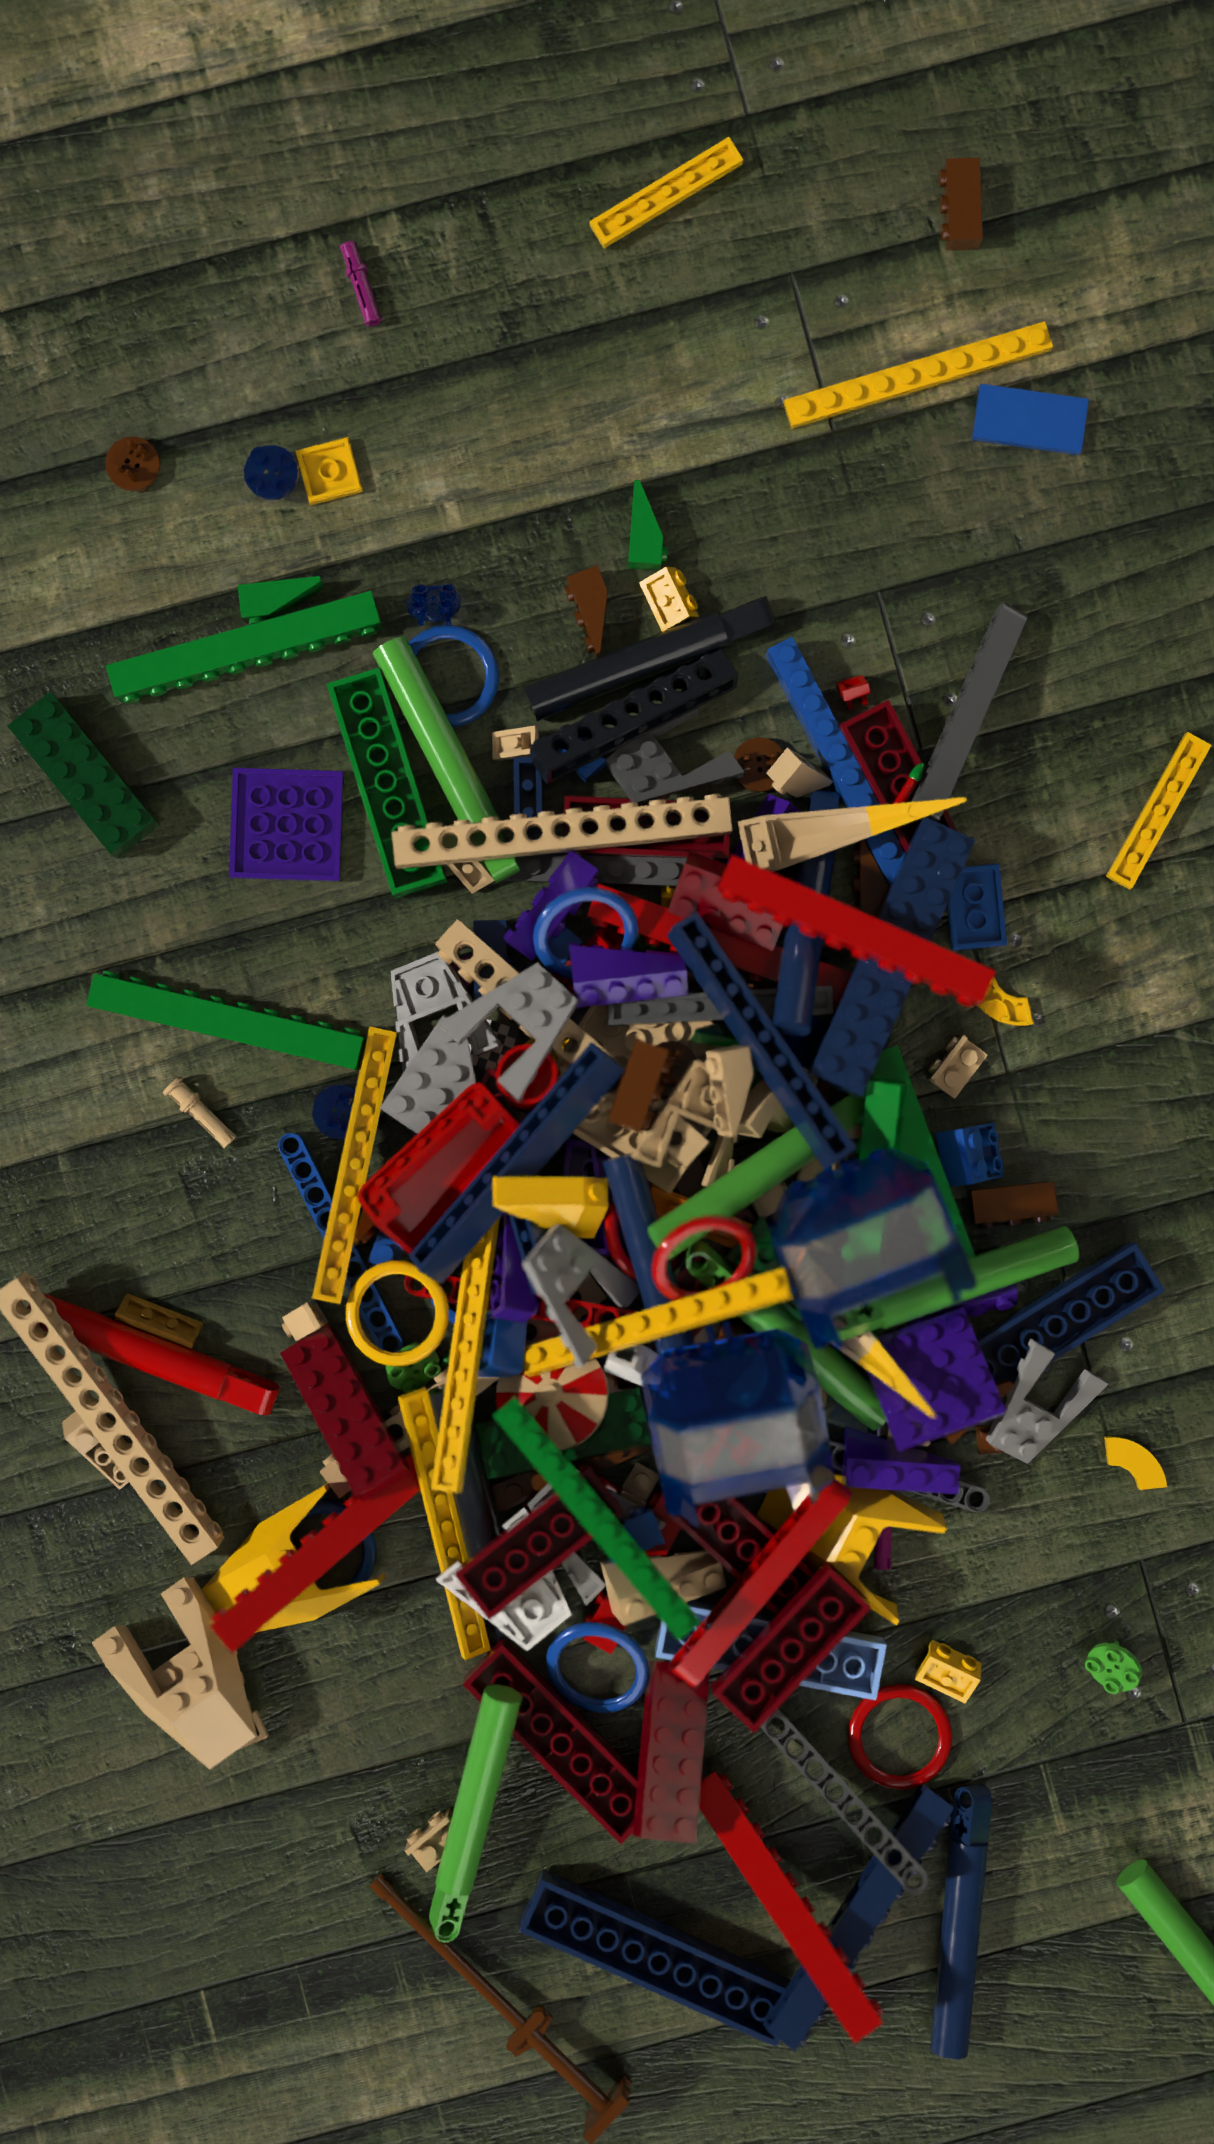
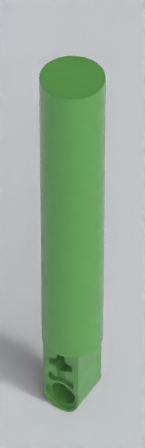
[372,636,521,883]
[648,1095,866,1259]
[825,1226,1079,1342]
[687,1241,887,1431]
[429,1685,522,1942]
[1116,1859,1214,2006]

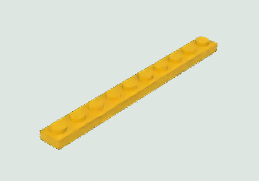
[784,321,1053,429]
[312,1026,397,1304]
[431,1217,500,1493]
[523,1268,793,1377]
[398,1388,491,1660]

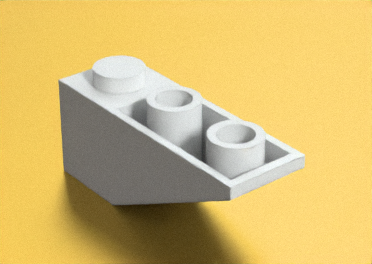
[603,1344,673,1398]

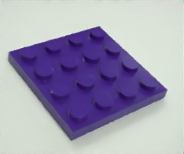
[229,768,344,882]
[866,1307,1006,1452]

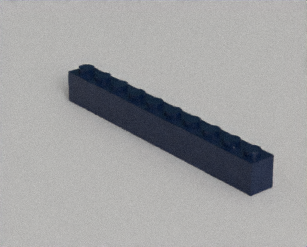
[667,911,856,1169]
[408,1042,625,1284]
[763,1785,954,2051]

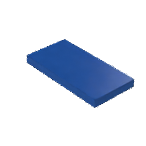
[972,384,1089,455]

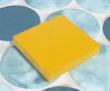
[296,437,363,506]

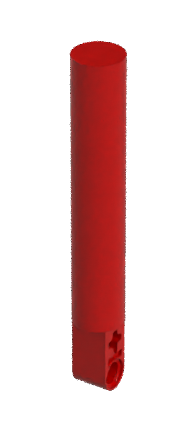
[27,1292,280,1415]

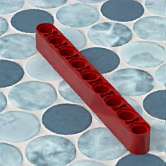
[404,1275,637,1329]
[669,1474,852,1687]

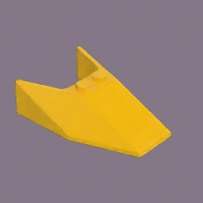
[757,1466,947,1625]
[202,1483,386,1632]

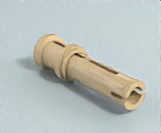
[163,1076,237,1149]

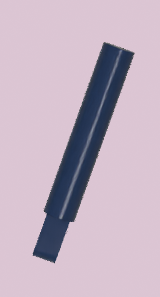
[772,789,840,1037]
[602,1152,710,1417]
[930,1784,992,2059]

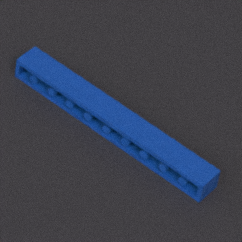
[766,637,905,888]

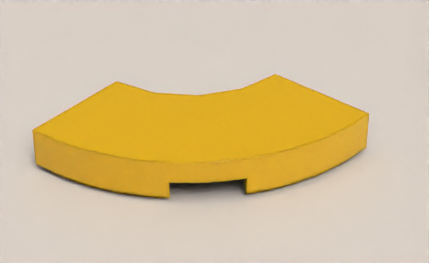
[978,977,1034,1026]
[1104,1436,1167,1490]

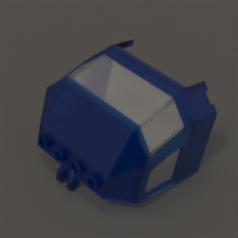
[769,1148,978,1349]
[640,1321,835,1528]

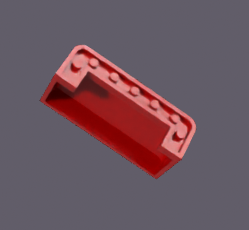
[357,1083,521,1254]

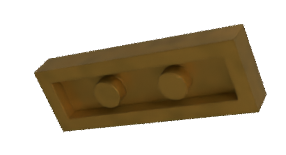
[114,1293,204,1350]

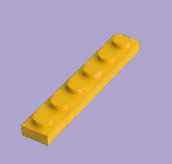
[590,137,743,248]
[1106,732,1212,890]

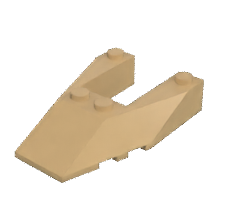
[92,1577,257,1769]

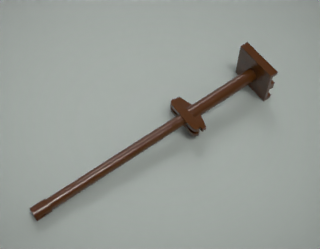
[369,1873,632,2144]

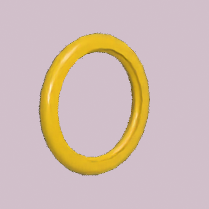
[346,1260,449,1366]

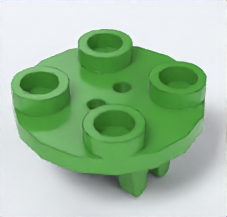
[386,1340,441,1394]
[1085,1639,1142,1694]

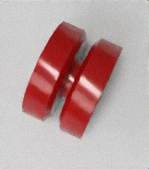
[496,1044,562,1113]

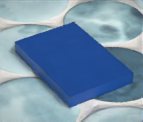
[947,864,1007,951]

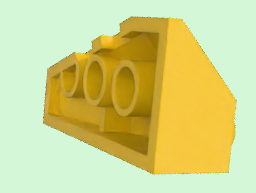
[493,1177,609,1239]

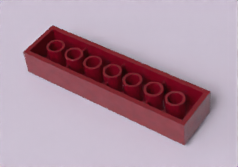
[462,1639,638,1845]

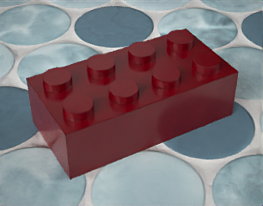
[668,851,783,951]

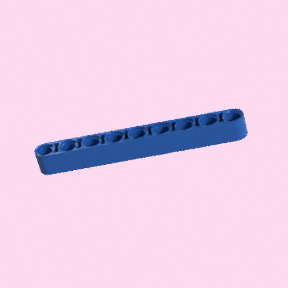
[278,1133,405,1352]

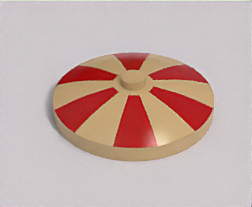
[496,1338,609,1451]

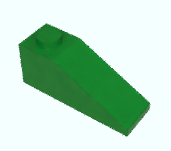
[628,480,668,571]
[238,576,324,625]

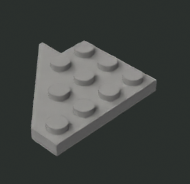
[380,1016,476,1134]

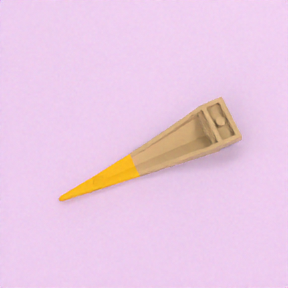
[738,798,967,872]
[788,1255,936,1418]

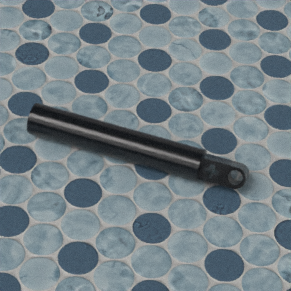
[523,596,776,722]
[428,1384,510,1642]

